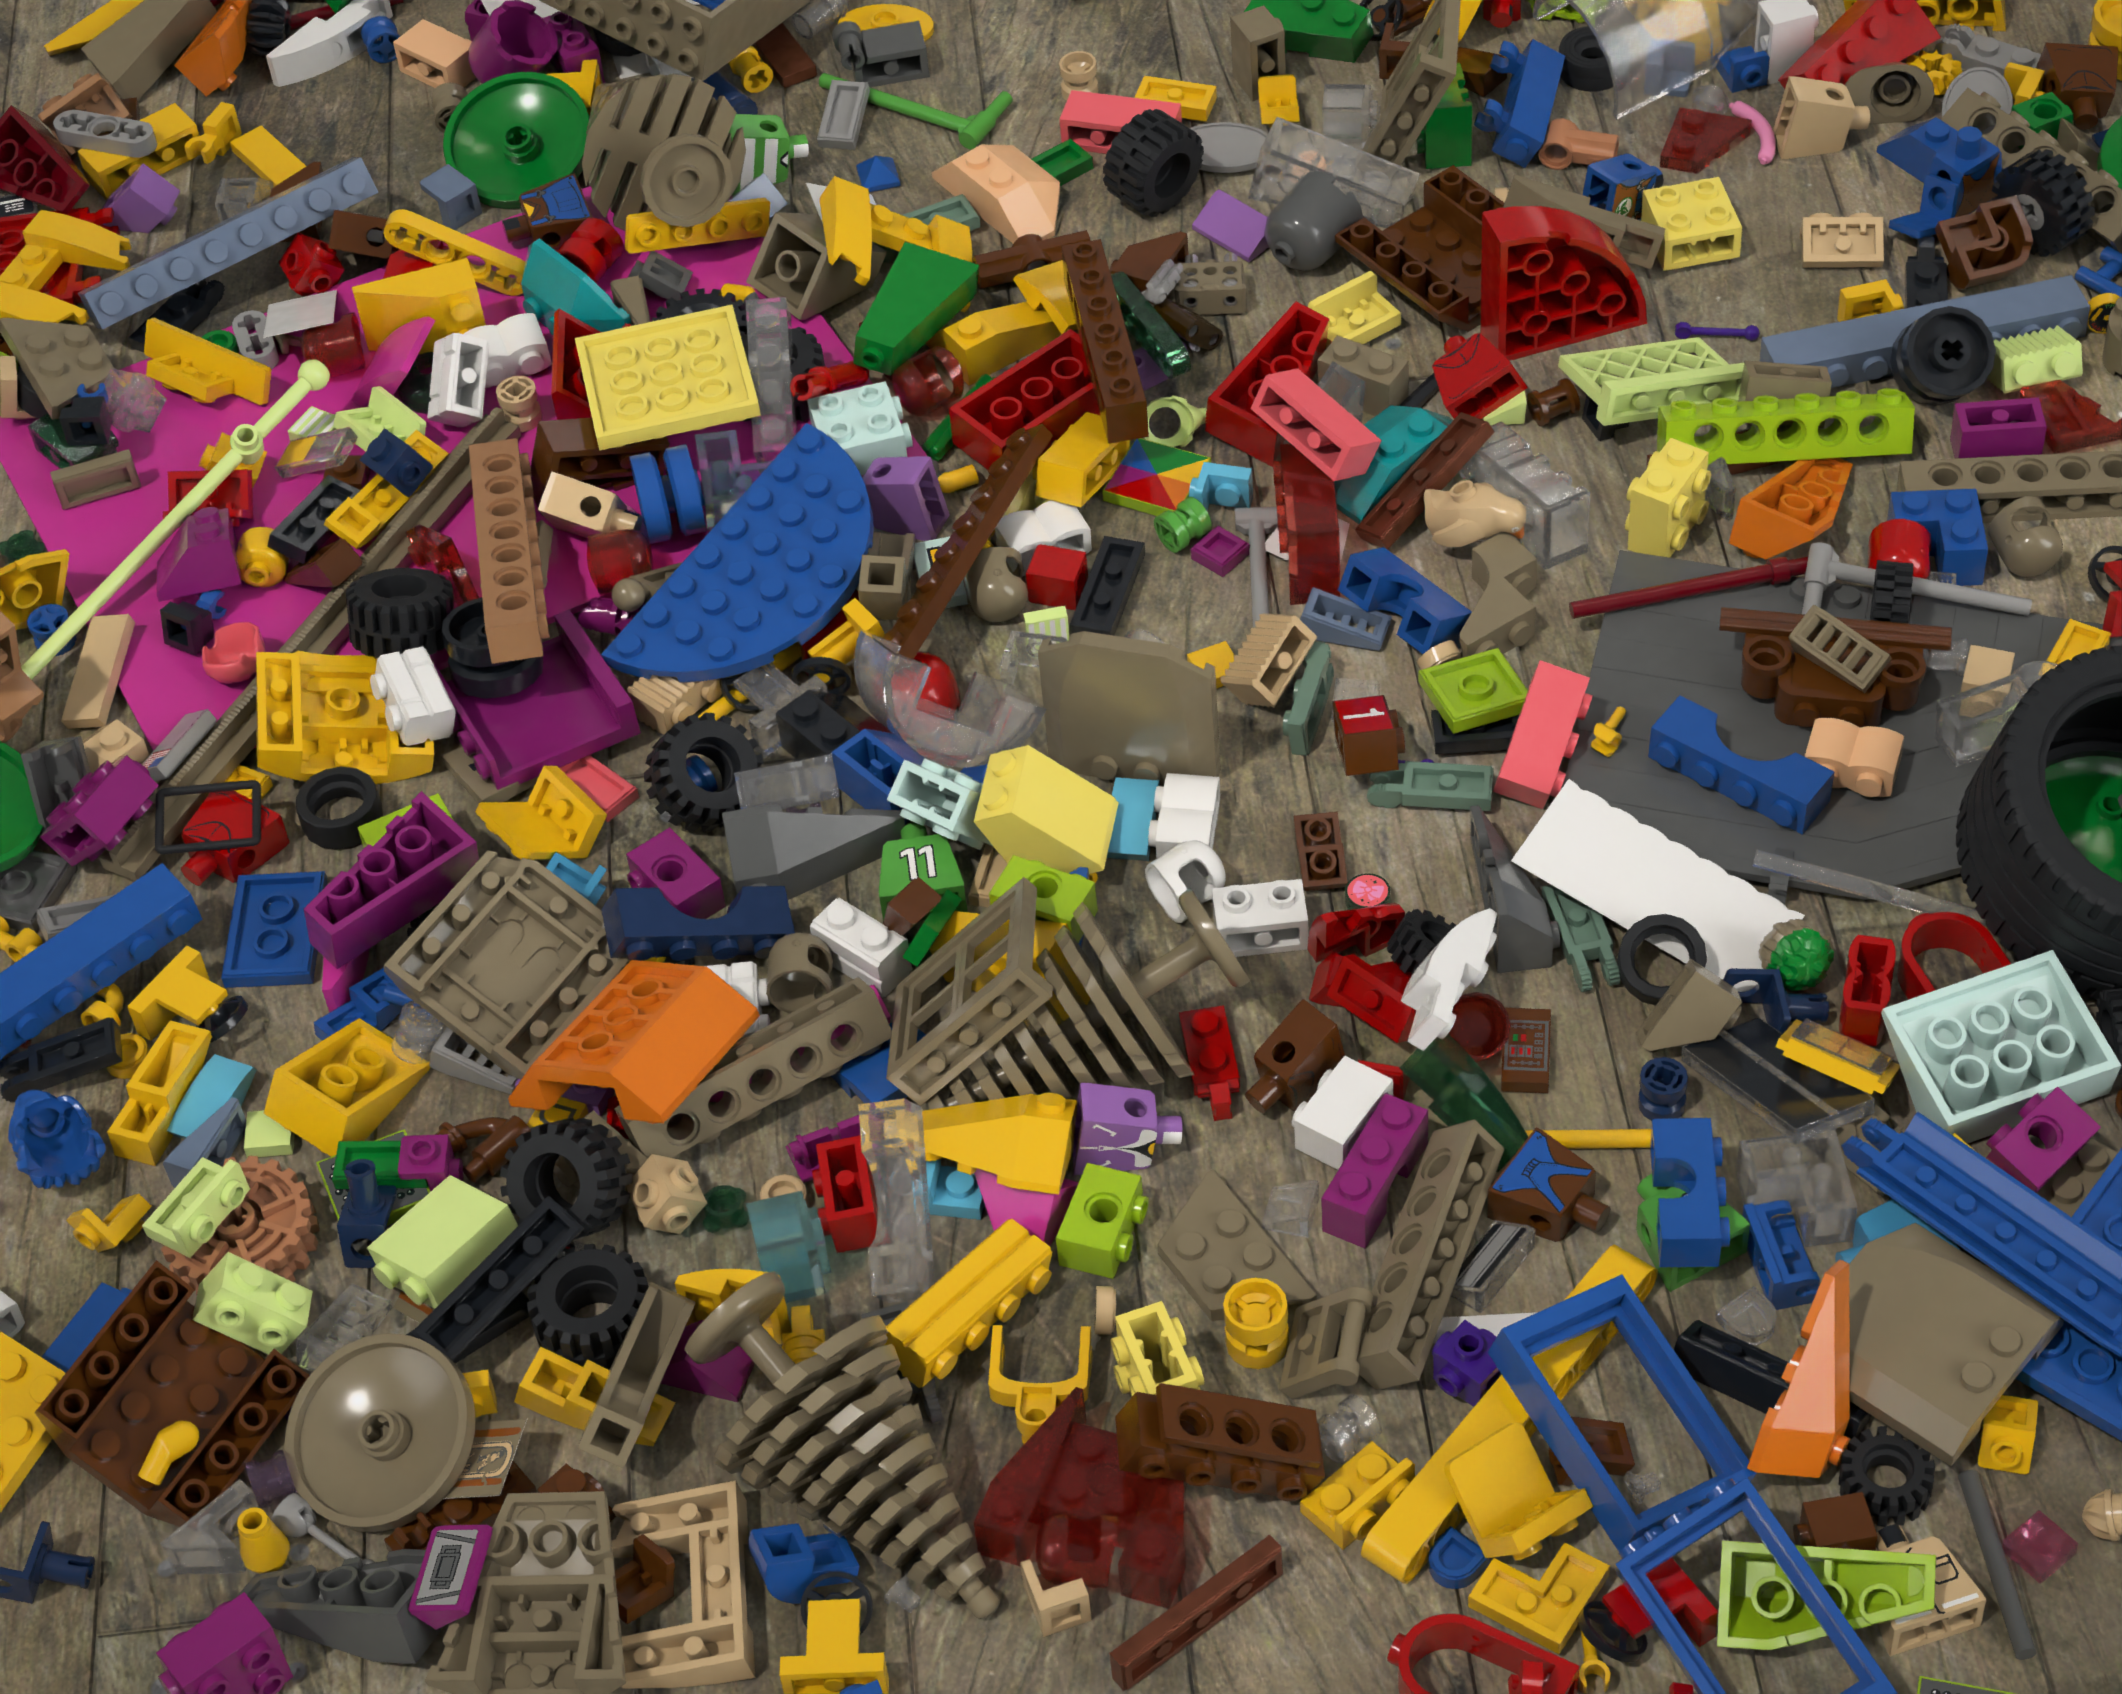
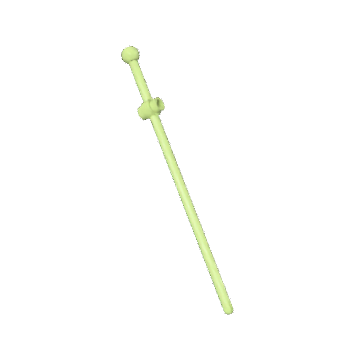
[21,359,330,680]

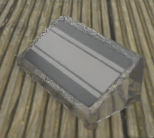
[1451,1220,1535,1313]

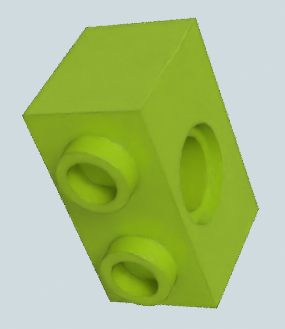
[989,855,1098,943]
[1056,1163,1149,1279]

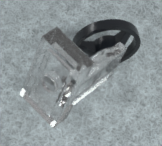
[720,662,828,758]

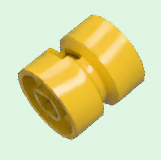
[1223,1277,1289,1369]

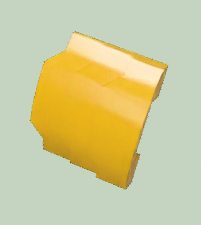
[256,650,434,784]

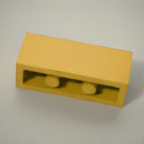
[77,103,202,200]
[1032,412,1130,508]

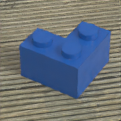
[1887,488,1988,586]

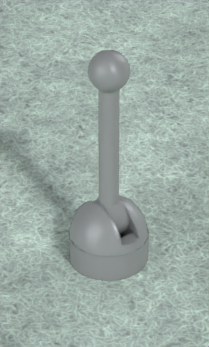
[271,1493,375,1565]

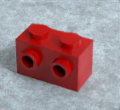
[812,1135,884,1253]

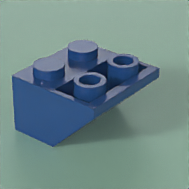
[832,729,939,825]

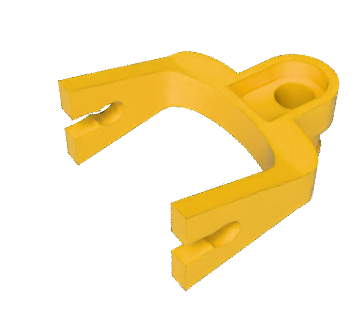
[988,1325,1093,1451]

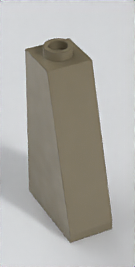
[81,0,217,101]

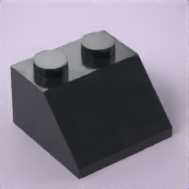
[776,690,892,792]

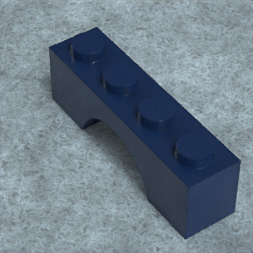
[601,886,795,961]

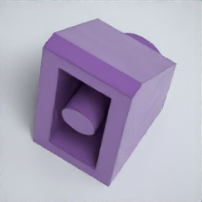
[102,163,180,233]

